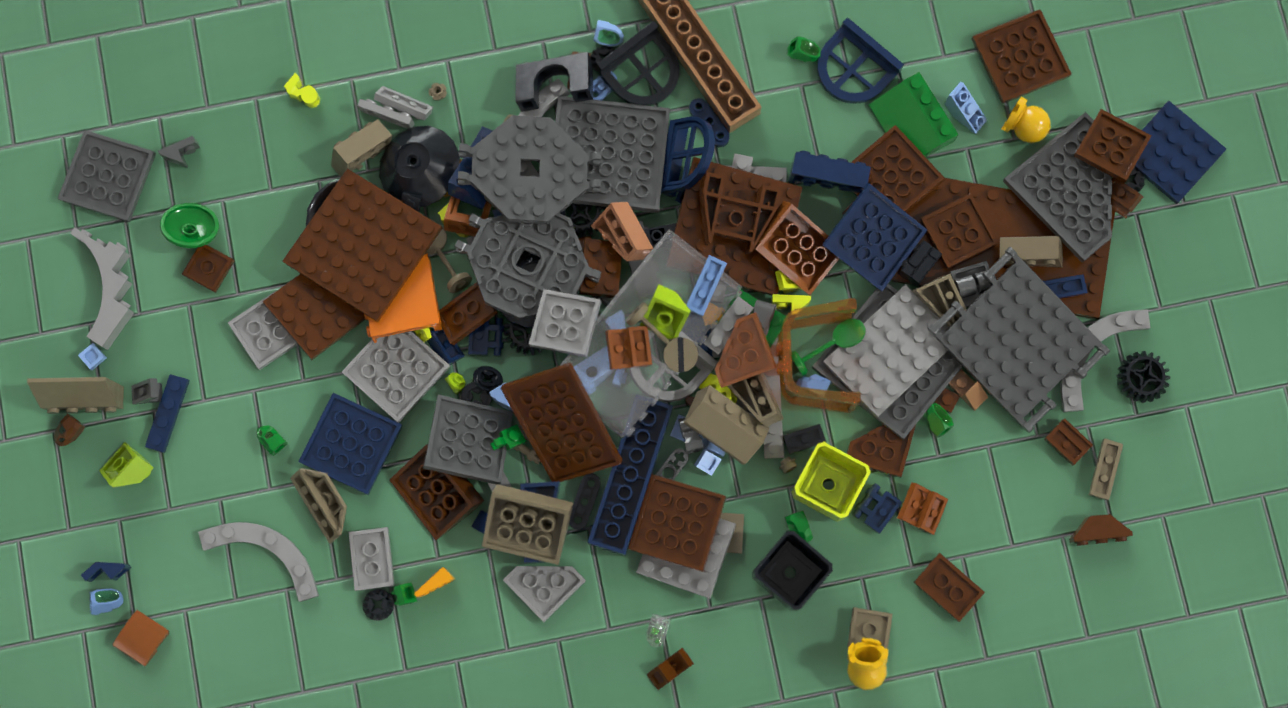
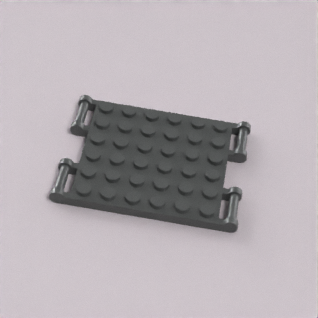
[928,247,1110,433]

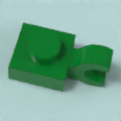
[490,424,526,451]

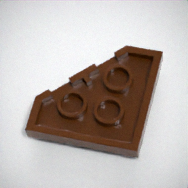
[847,425,916,478]

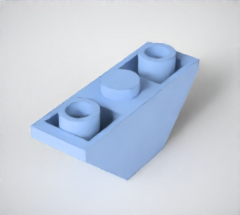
[945,82,987,134]

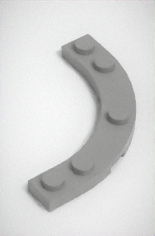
[518,78,570,177]
[1060,309,1150,413]
[198,522,319,602]

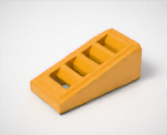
[414,567,455,598]

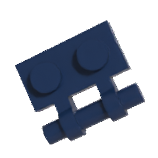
[468,318,505,357]
[852,483,902,534]

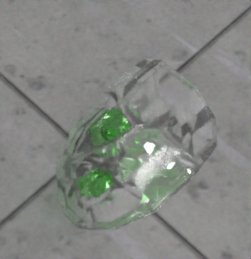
[646,614,671,648]

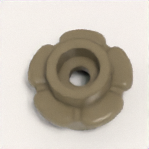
[429,83,447,101]
[779,457,797,474]

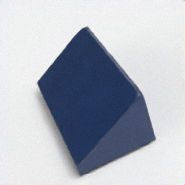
[427,328,465,366]

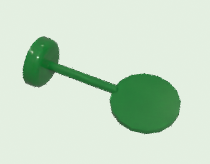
[789,319,866,376]

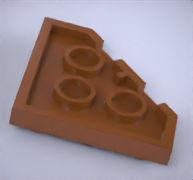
[714,312,777,388]

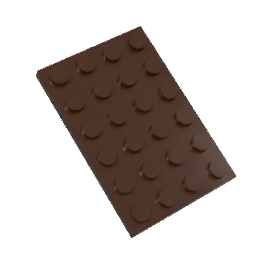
[501,362,622,482]

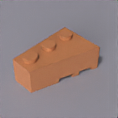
[591,202,653,261]

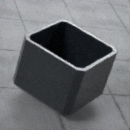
[752,531,833,611]

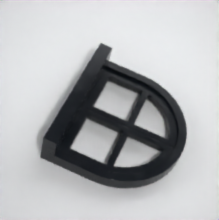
[595,21,680,106]

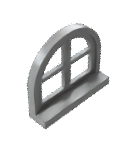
[629,330,718,402]

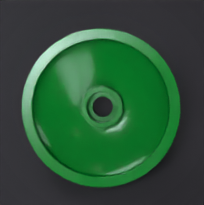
[160,203,219,248]

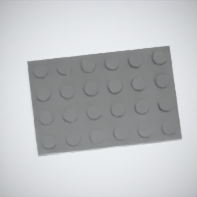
[823,284,949,418]

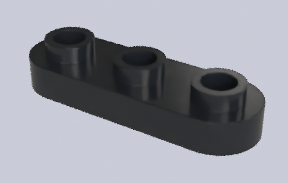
[569,473,601,530]

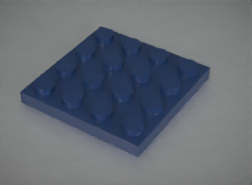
[1135,101,1227,204]
[822,183,927,291]
[298,393,403,495]

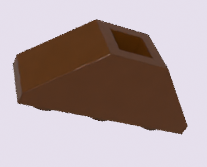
[1069,514,1133,546]

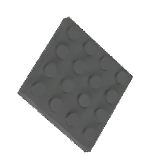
[57,130,156,222]
[423,395,513,485]

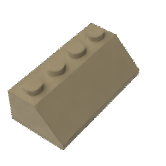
[683,385,769,465]

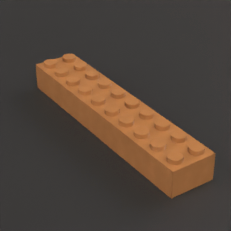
[638,0,762,134]

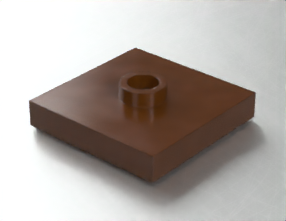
[182,245,235,293]

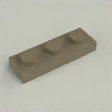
[1088,438,1123,500]

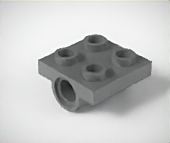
[949,261,996,307]

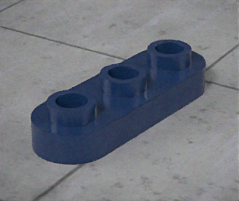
[689,98,730,148]

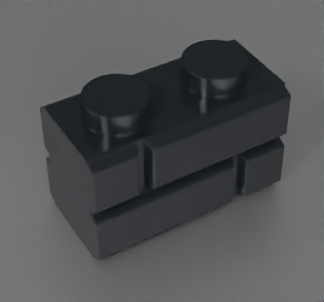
[899,241,942,287]

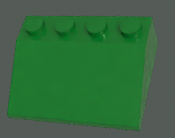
[868,72,958,157]

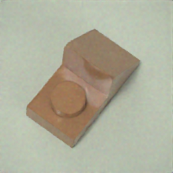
[948,369,988,411]

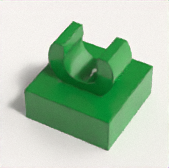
[391,583,417,606]

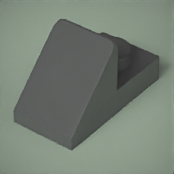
[158,135,200,168]
[131,378,162,405]

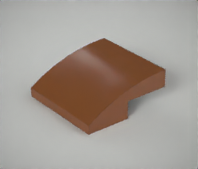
[605,326,652,370]
[897,482,948,535]
[112,610,169,667]

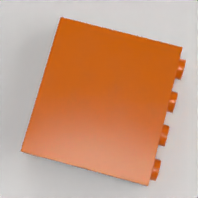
[364,253,442,343]

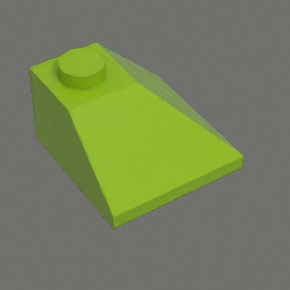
[639,284,690,340]
[99,442,153,487]

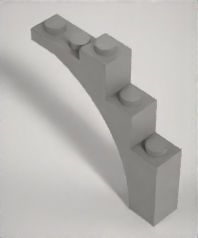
[70,227,134,350]

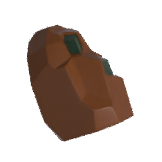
[54,414,85,446]

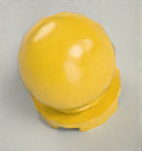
[1002,96,1051,143]
[847,638,888,690]

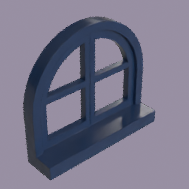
[817,17,904,104]
[661,116,715,197]

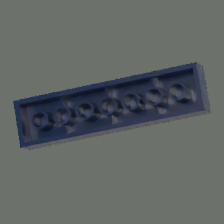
[588,394,673,556]

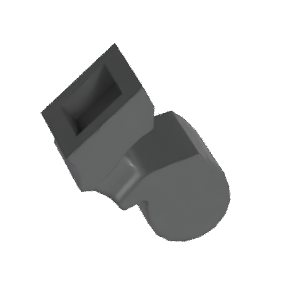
[678,417,704,455]

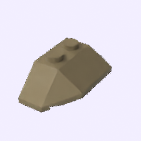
[290,468,347,544]

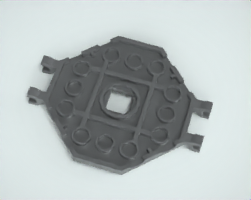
[458,115,601,224]
[455,213,601,320]

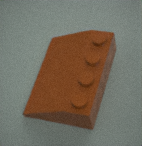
[754,201,839,296]

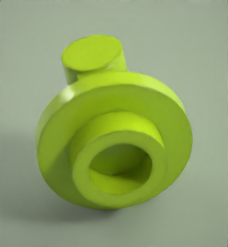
[445,372,465,394]

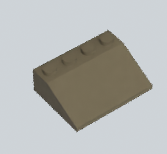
[27,377,124,414]
[482,484,573,565]

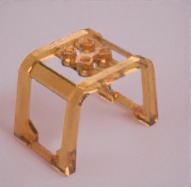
[776,298,861,413]

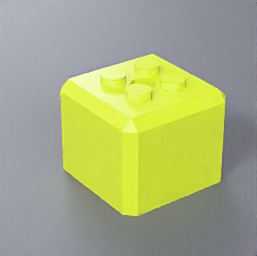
[791,442,870,522]

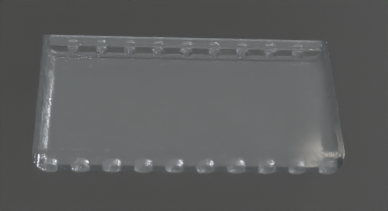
[560,229,743,439]

